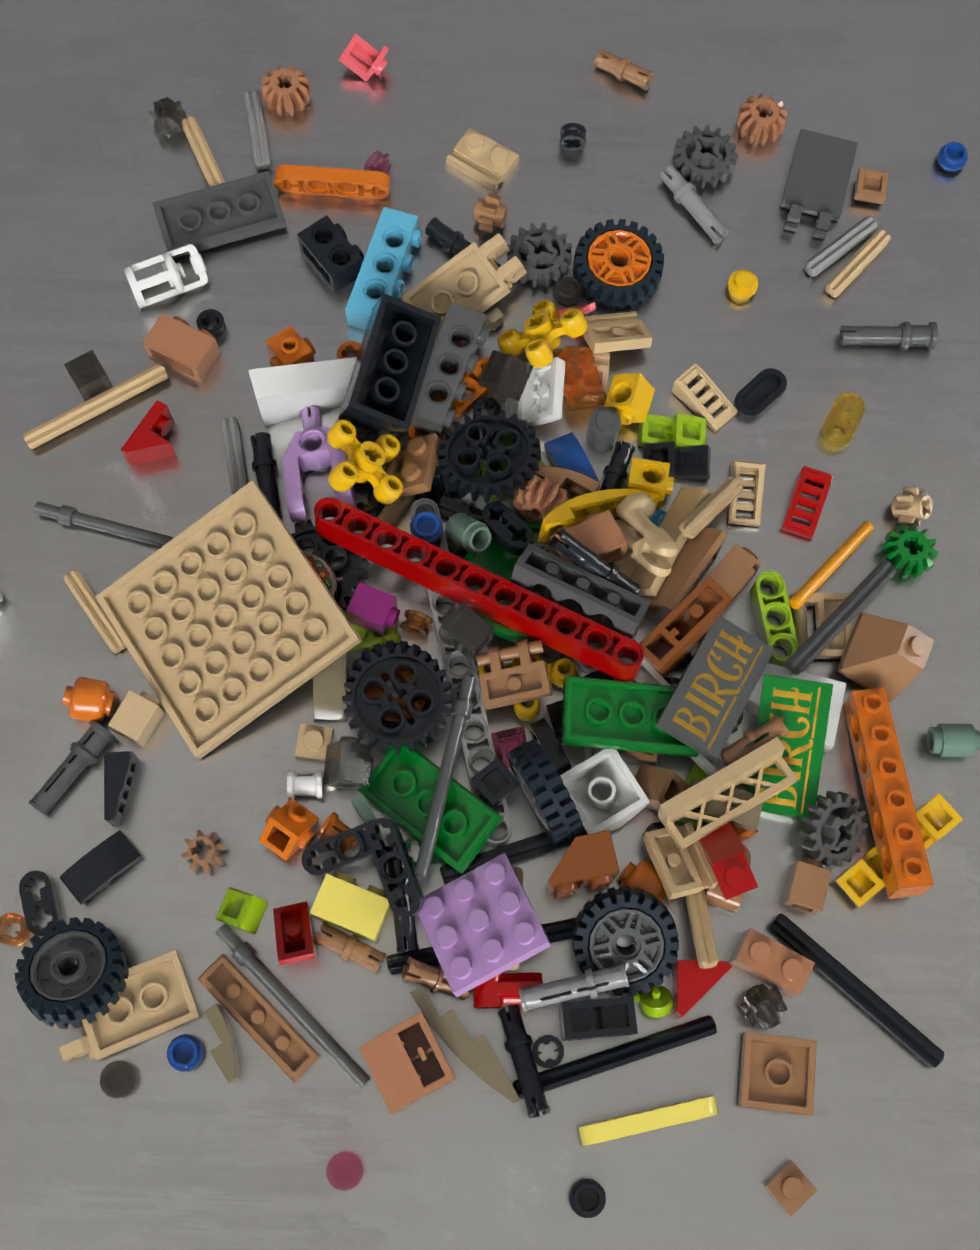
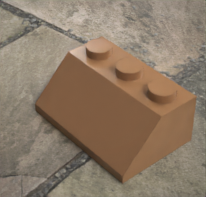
[638,527,728,626]

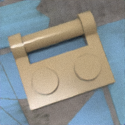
[789,593,852,659]

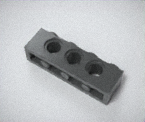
[410,302,490,437]
[510,543,651,640]

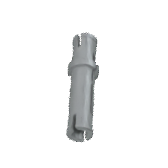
[659,164,729,244]
[519,963,629,1012]

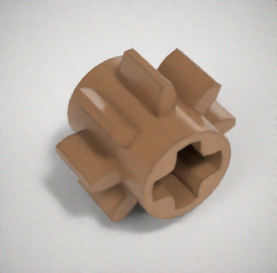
[473,193,508,233]
[181,829,227,874]

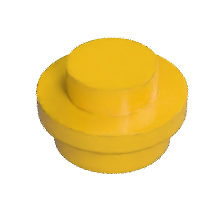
[727,270,758,300]

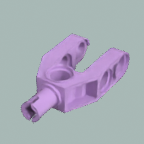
[282,406,357,523]

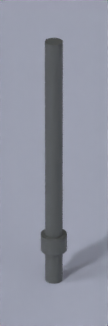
[34,501,175,547]
[414,676,476,878]
[215,923,371,1089]

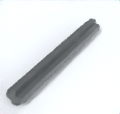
[785,560,896,675]

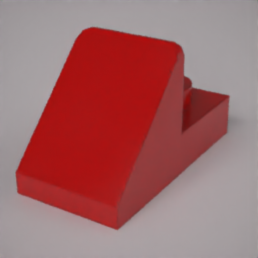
[120,400,176,466]
[699,822,758,901]
[273,901,318,966]

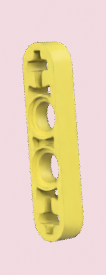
[578,1095,719,1146]

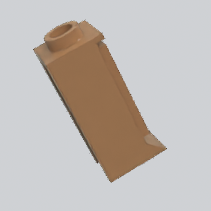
[709,544,762,609]

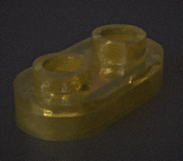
[819,393,865,452]

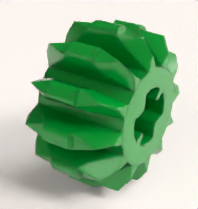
[880,523,938,579]

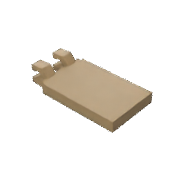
[401,233,527,338]
[53,950,200,1062]

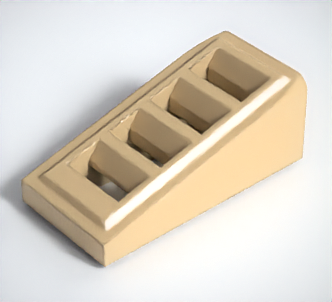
[671,363,738,433]
[727,460,766,527]

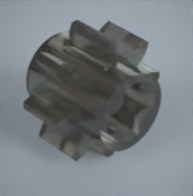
[148,97,187,137]
[740,983,788,1031]

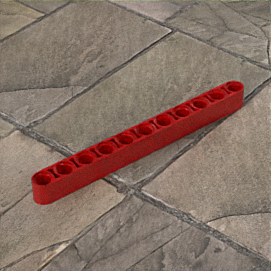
[314,497,644,681]

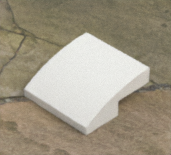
[501,357,565,426]

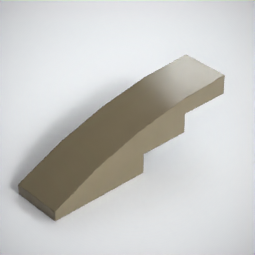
[410,985,520,1103]

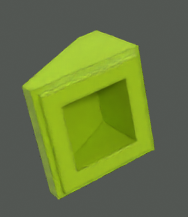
[215,887,268,934]

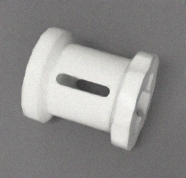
[287,769,323,800]

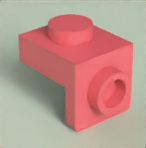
[338,33,389,82]

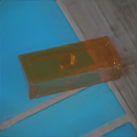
[554,346,606,411]

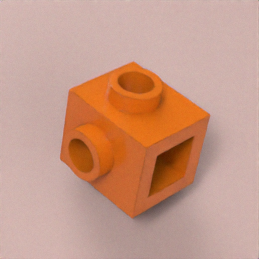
[265,325,316,367]
[259,798,319,861]

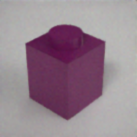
[346,582,400,636]

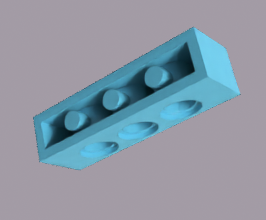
[345,207,423,330]

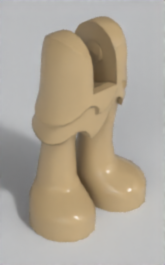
[615,492,679,577]

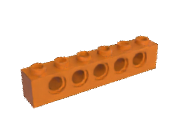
[843,687,934,899]

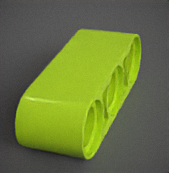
[750,571,798,667]

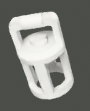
[123,244,208,309]

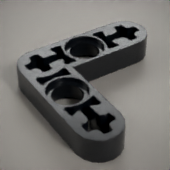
[301,818,424,917]

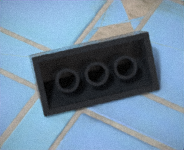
[338,293,442,432]

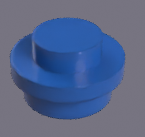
[937,142,968,171]
[410,512,443,543]
[167,1034,204,1072]

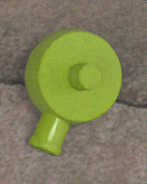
[634,985,674,1018]

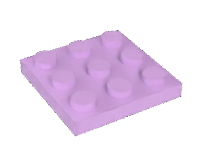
[418,853,552,997]

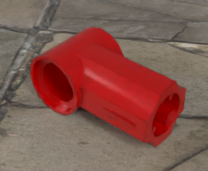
[473,971,543,1009]

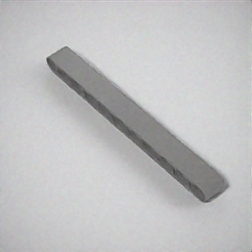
[410,498,512,848]

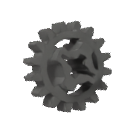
[672,125,738,188]
[507,223,572,287]
[799,791,868,867]

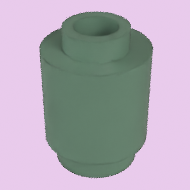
[445,513,491,553]
[927,723,980,757]

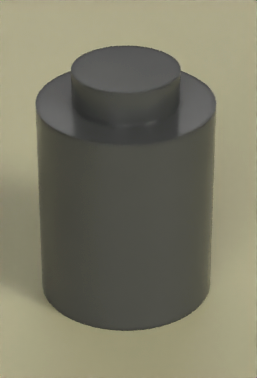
[586,407,621,452]

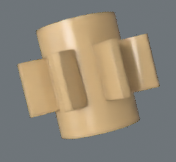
[891,487,933,526]

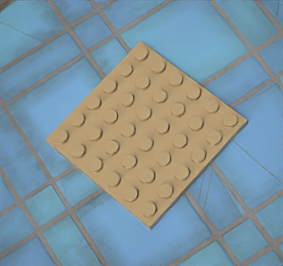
[95,480,362,759]

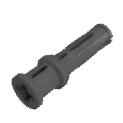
[839,322,938,350]
[28,720,116,816]

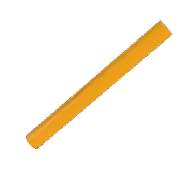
[789,521,874,610]

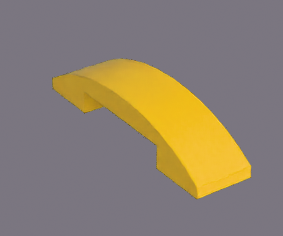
[537,489,660,544]
[835,793,963,908]

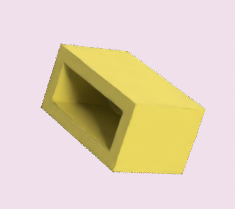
[310,872,391,943]

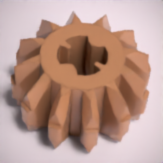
[261,64,311,117]
[736,92,788,146]
[512,475,569,524]

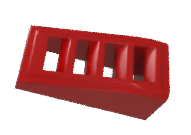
[781,466,833,540]

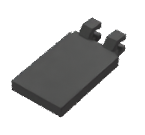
[780,129,858,239]

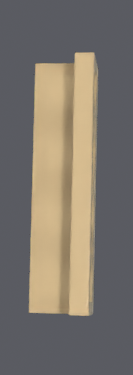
[658,737,798,850]

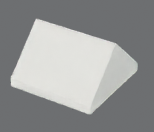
[560,749,650,834]

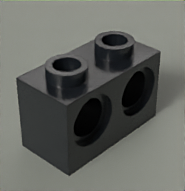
[297,215,364,293]
[559,996,638,1041]

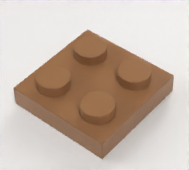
[738,1032,817,1116]

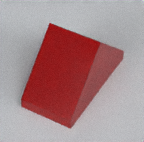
[672,960,732,1018]

